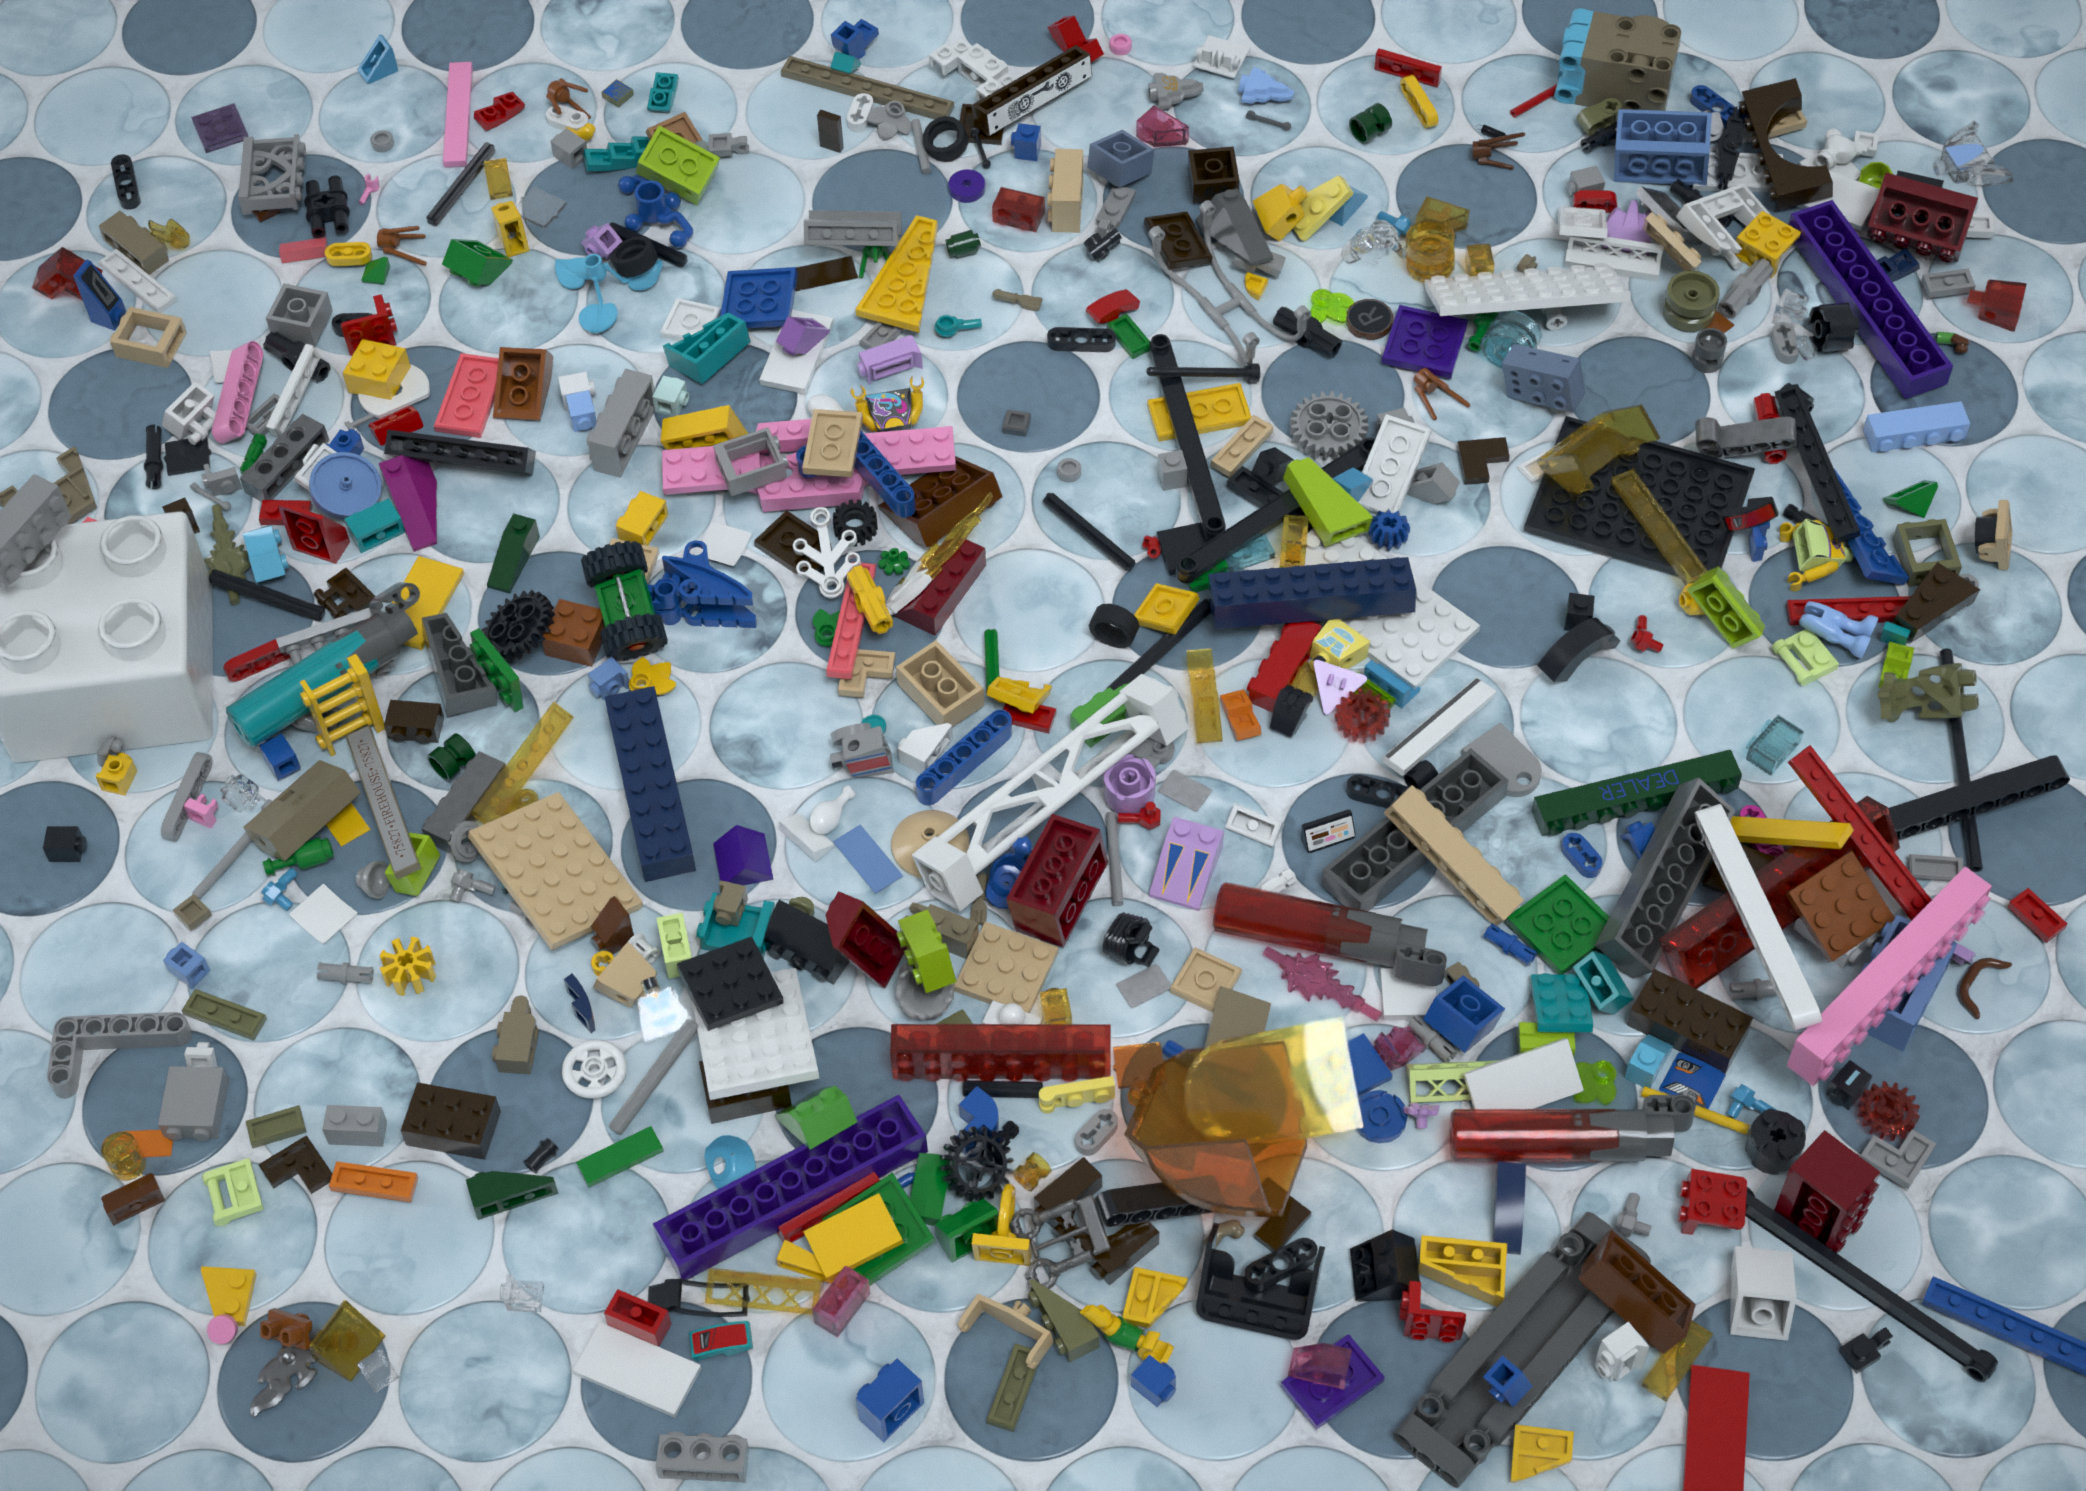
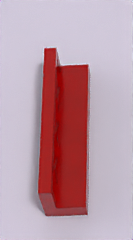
[777,1172,880,1243]

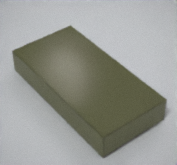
[246,1105,307,1149]

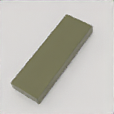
[181,989,267,1041]
[987,1343,1040,1432]

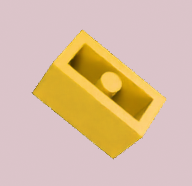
[616,491,668,546]

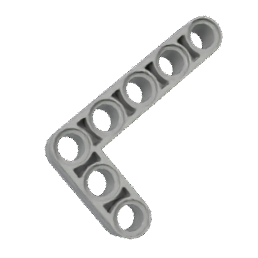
[47,1012,192,1099]

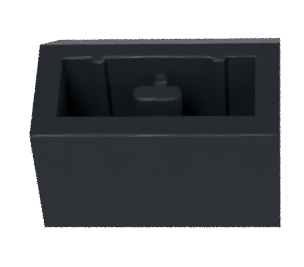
[1350,1229,1420,1302]

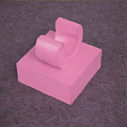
[184,794,218,829]

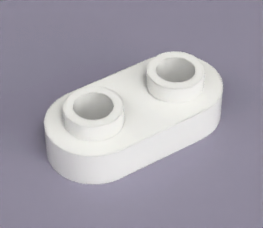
[546,105,589,131]

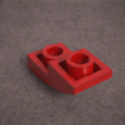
[474,91,525,131]
[1086,289,1140,324]

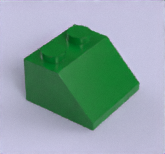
[442,239,513,287]
[934,1199,999,1263]

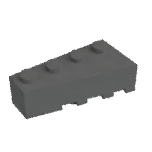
[422,613,497,716]

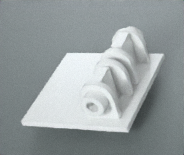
[1193,35,1250,79]

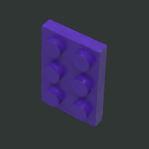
[1281,1334,1385,1430]

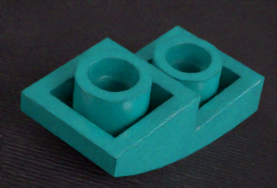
[647,72,679,112]

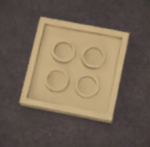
[954,922,1059,1013]

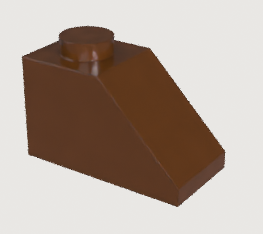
[591,896,634,955]

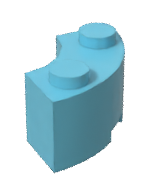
[243,525,289,583]

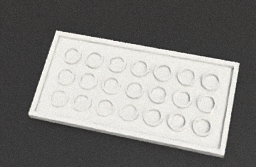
[1425,263,1631,316]
[1270,529,1480,690]

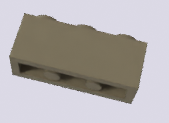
[99,211,169,275]

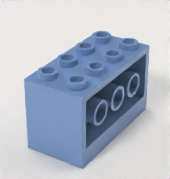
[1614,109,1712,185]
[1860,915,1958,1052]

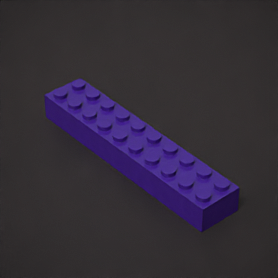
[1789,200,1953,399]
[653,1095,928,1280]

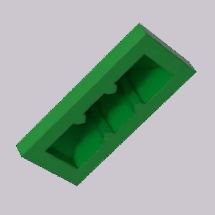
[1883,480,1938,518]

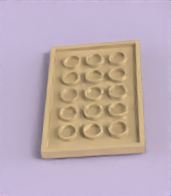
[468,792,643,950]

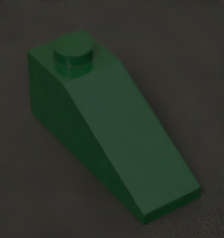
[487,513,540,594]
[465,1171,559,1220]

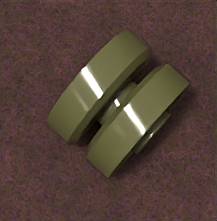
[1663,270,1720,332]

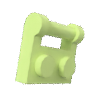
[1771,629,1839,686]
[202,1158,264,1226]

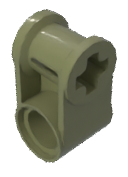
[1576,98,1622,136]

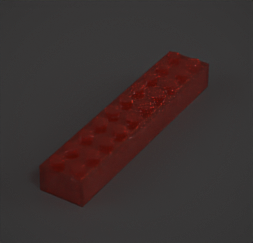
[1659,796,1900,989]

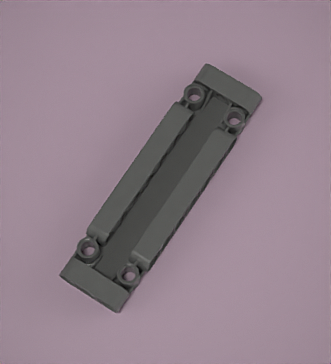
[1393,1212,1651,1488]

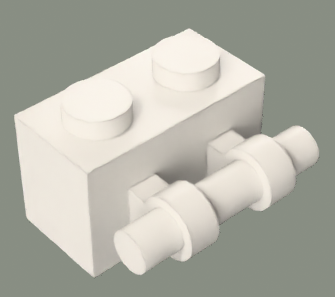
[162,381,217,445]

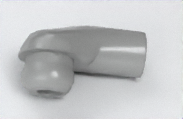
[97,737,124,767]

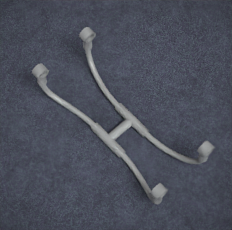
[1148,200,1311,365]

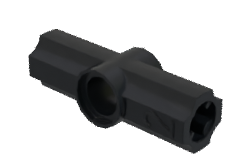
[1273,307,1342,358]
[263,332,331,381]

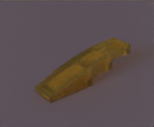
[1186,648,1223,743]

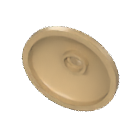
[891,810,970,879]

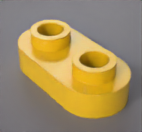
[325,242,373,266]

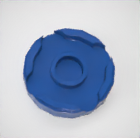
[1352,1090,1408,1144]

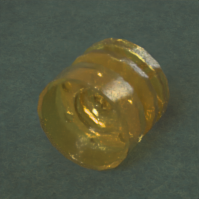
[1406,220,1455,283]

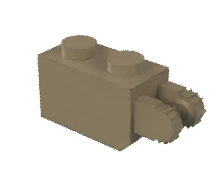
[903,903,979,959]
[492,995,539,1074]

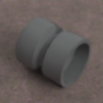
[1691,328,1727,373]

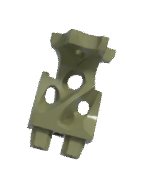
[1878,663,1979,722]

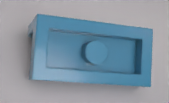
[1364,660,1421,709]

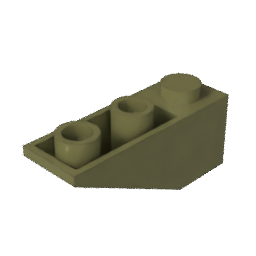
[1027,1279,1100,1363]

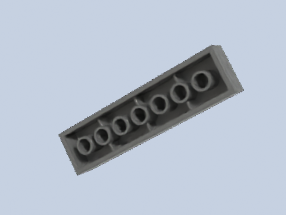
[1321,748,1509,912]
[1595,778,1735,978]

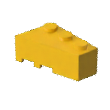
[660,405,748,450]
[1418,1235,1507,1307]

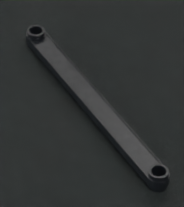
[1150,334,1226,541]
[1176,438,1375,584]
[1745,1187,1998,1382]

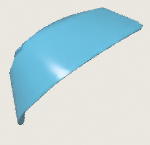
[704,1135,756,1189]

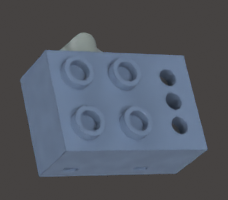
[1502,344,1586,414]

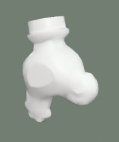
[1815,128,1869,170]

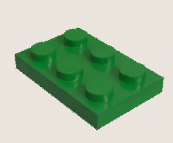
[470,628,524,712]

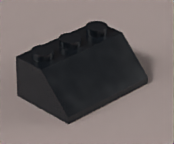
[764,899,850,985]

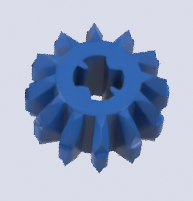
[1368,508,1410,551]

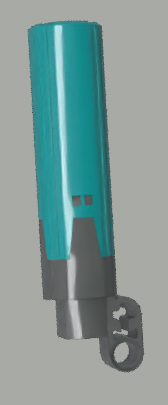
[226,582,420,748]

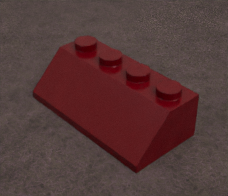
[893,538,986,636]
[825,891,907,989]

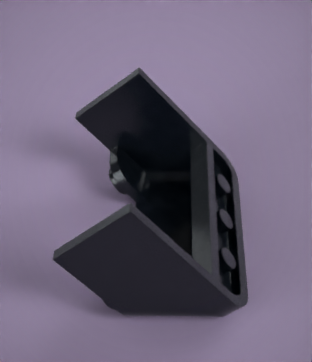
[1196,1223,1325,1340]

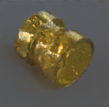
[1013,1152,1052,1191]

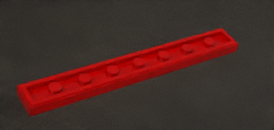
[1788,745,1932,921]

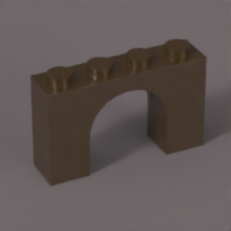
[1034,1157,1160,1286]

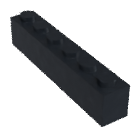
[384,430,536,475]

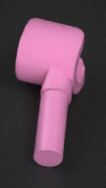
[358,174,379,205]

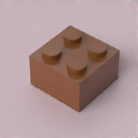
[542,599,605,667]

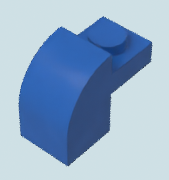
[831,19,879,59]
[957,1086,999,1155]

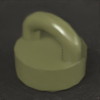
[789,897,815,917]

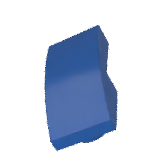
[1749,521,1770,562]

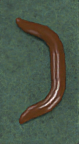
[1958,958,2012,1019]

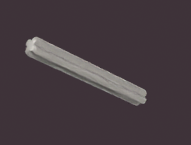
[609,1018,699,1135]

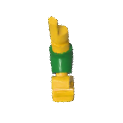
[1080,1305,1174,1363]

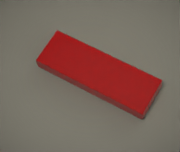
[1374,48,1442,88]

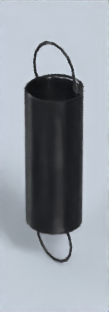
[1476,124,1510,142]

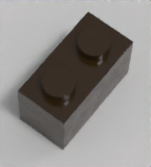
[384,700,444,744]

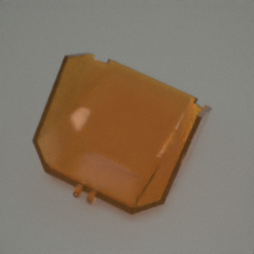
[1124,1041,1307,1217]

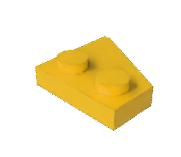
[986,677,1052,714]
[1510,1424,1574,1483]

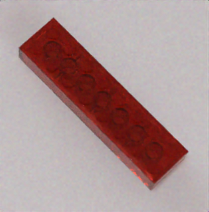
[890,1024,1111,1082]

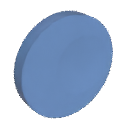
[309,452,382,520]

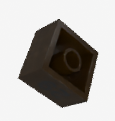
[1188,146,1240,203]

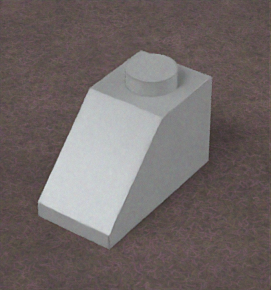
[1407,462,1460,505]

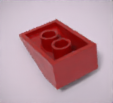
[278,502,350,564]

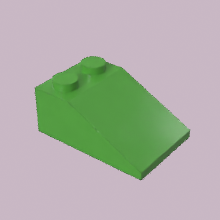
[775,1086,857,1150]

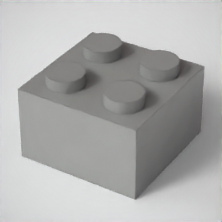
[266,283,333,346]

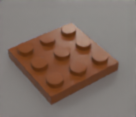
[1785,851,1895,962]

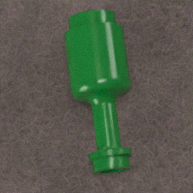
[1468,311,1503,352]
[263,837,334,876]

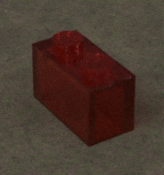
[992,187,1045,232]

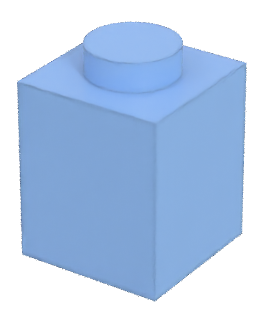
[566,390,596,432]

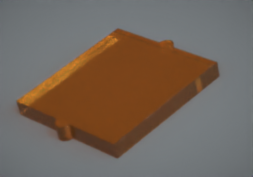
[1113,1042,1166,1089]

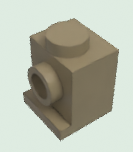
[713,880,748,926]

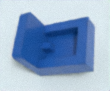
[1620,821,1655,860]

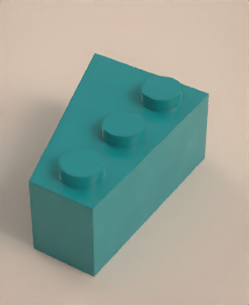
[663,312,751,384]

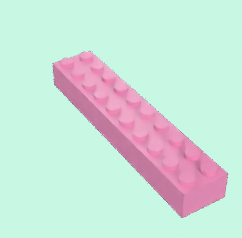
[1787,866,1992,1087]

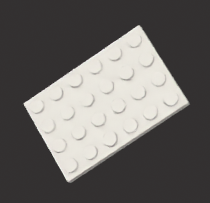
[692,968,819,1100]

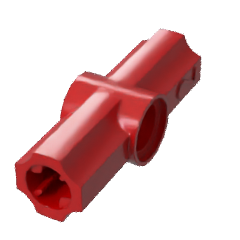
[1753,393,1787,464]

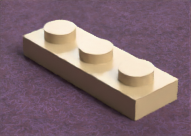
[1211,415,1274,478]

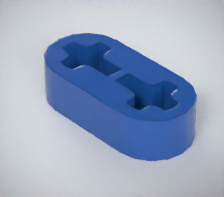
[1561,833,1603,878]

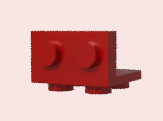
[341,294,398,356]
[1678,1168,1747,1235]
[1399,1281,1466,1343]

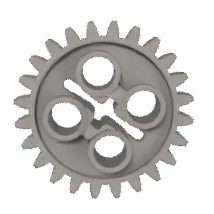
[1290,391,1369,460]

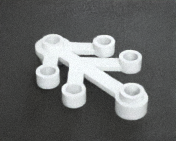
[793,507,861,599]

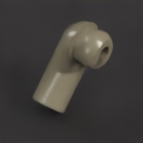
[1203,1219,1245,1249]

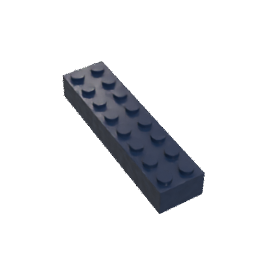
[1208,557,1416,629]
[604,686,696,882]

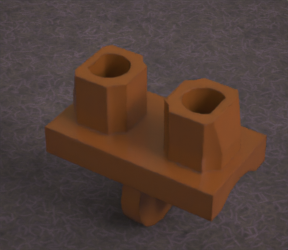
[260,1308,312,1350]

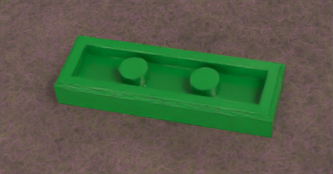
[576,1126,664,1188]

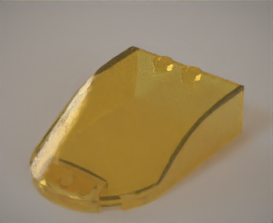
[1183,1017,1364,1149]

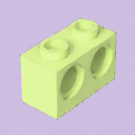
[656,912,692,979]

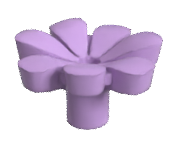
[1403,1103,1440,1128]

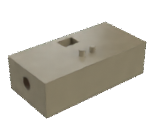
[243,760,361,861]

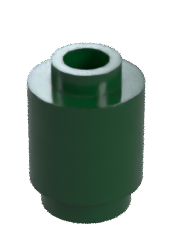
[945,230,981,258]

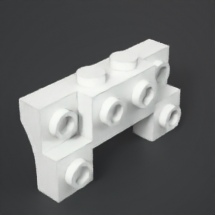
[929,38,1017,100]

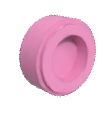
[1110,34,1132,55]
[207,1314,238,1344]

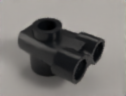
[1083,228,1122,261]

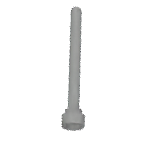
[192,799,272,899]

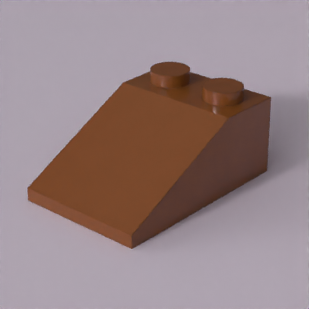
[493,347,553,421]

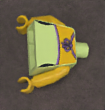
[1779,519,1854,592]

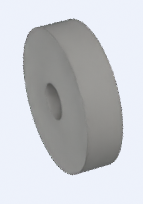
[830,723,871,746]

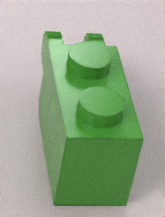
[1070,683,1129,748]

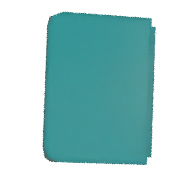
[831,52,861,73]

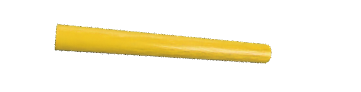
[1641,1086,1750,1135]

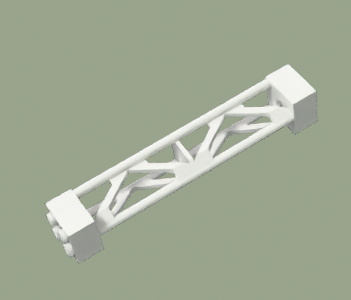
[912,674,1189,911]

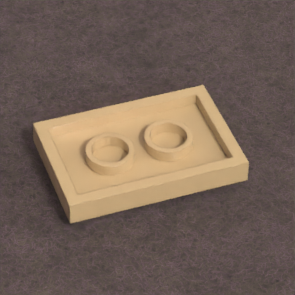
[1643,212,1702,271]
[802,409,863,477]

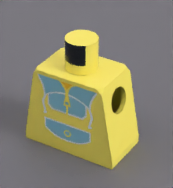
[1309,619,1370,672]

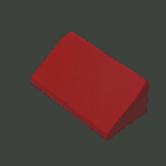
[368,405,423,445]

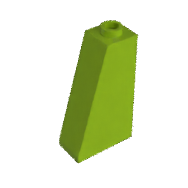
[1283,457,1373,547]

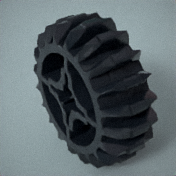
[939,1126,1014,1202]

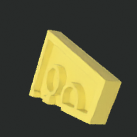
[1293,175,1354,242]

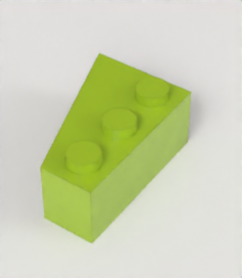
[896,909,957,993]

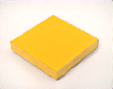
[1134,583,1200,634]

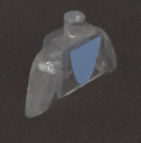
[1933,120,2013,187]

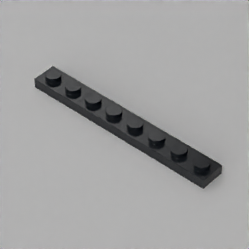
[1774,384,1861,544]

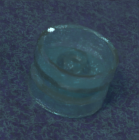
[1480,310,1542,369]

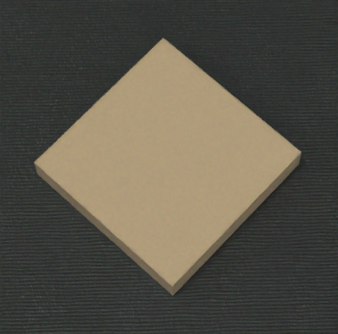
[1170,947,1242,1012]

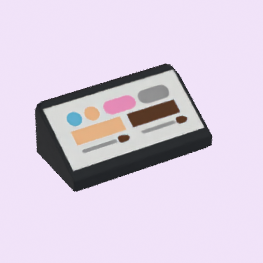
[1301,809,1356,853]

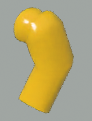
[565,123,596,142]

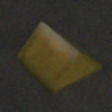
[309,1300,386,1381]

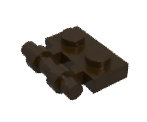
[313,568,375,619]

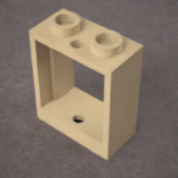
[110,307,187,368]

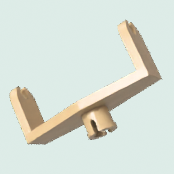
[958,1294,1054,1369]

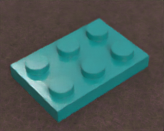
[1530,973,1593,1032]

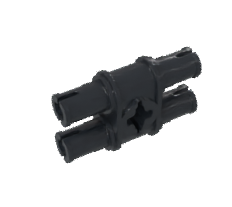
[304,175,350,238]

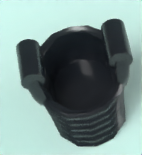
[1102,912,1160,967]

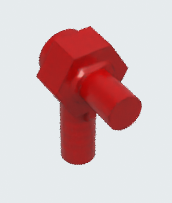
[1630,615,1663,653]
[1118,802,1161,830]

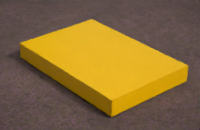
[803,1193,904,1281]

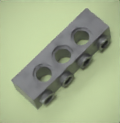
[240,414,329,502]

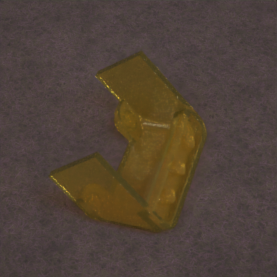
[1537,404,1660,494]

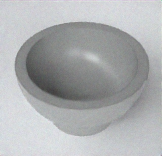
[356,861,391,899]

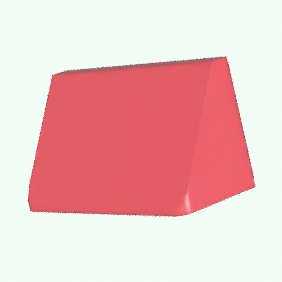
[279,237,328,263]

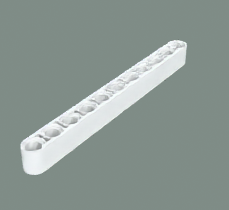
[1695,804,1822,1031]

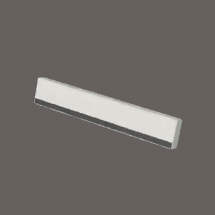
[1382,677,1497,776]

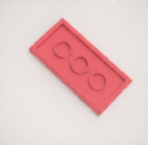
[434,353,499,438]

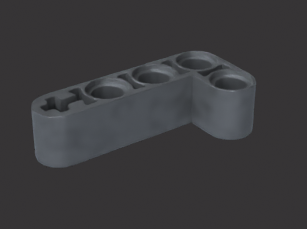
[1695,417,1797,459]

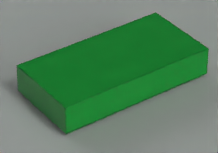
[1107,314,1150,359]

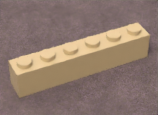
[1383,785,1524,926]

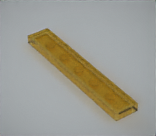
[1611,469,1707,586]
[470,702,574,824]

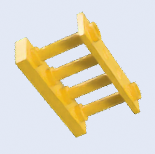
[300,654,385,757]

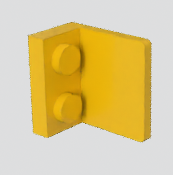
[1734,211,1801,279]

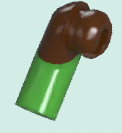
[1935,332,1970,353]

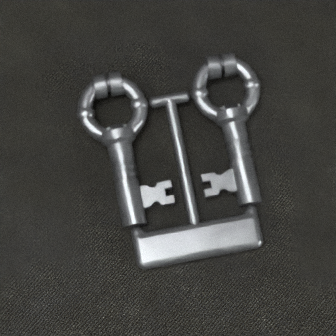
[1009,1195,1111,1290]

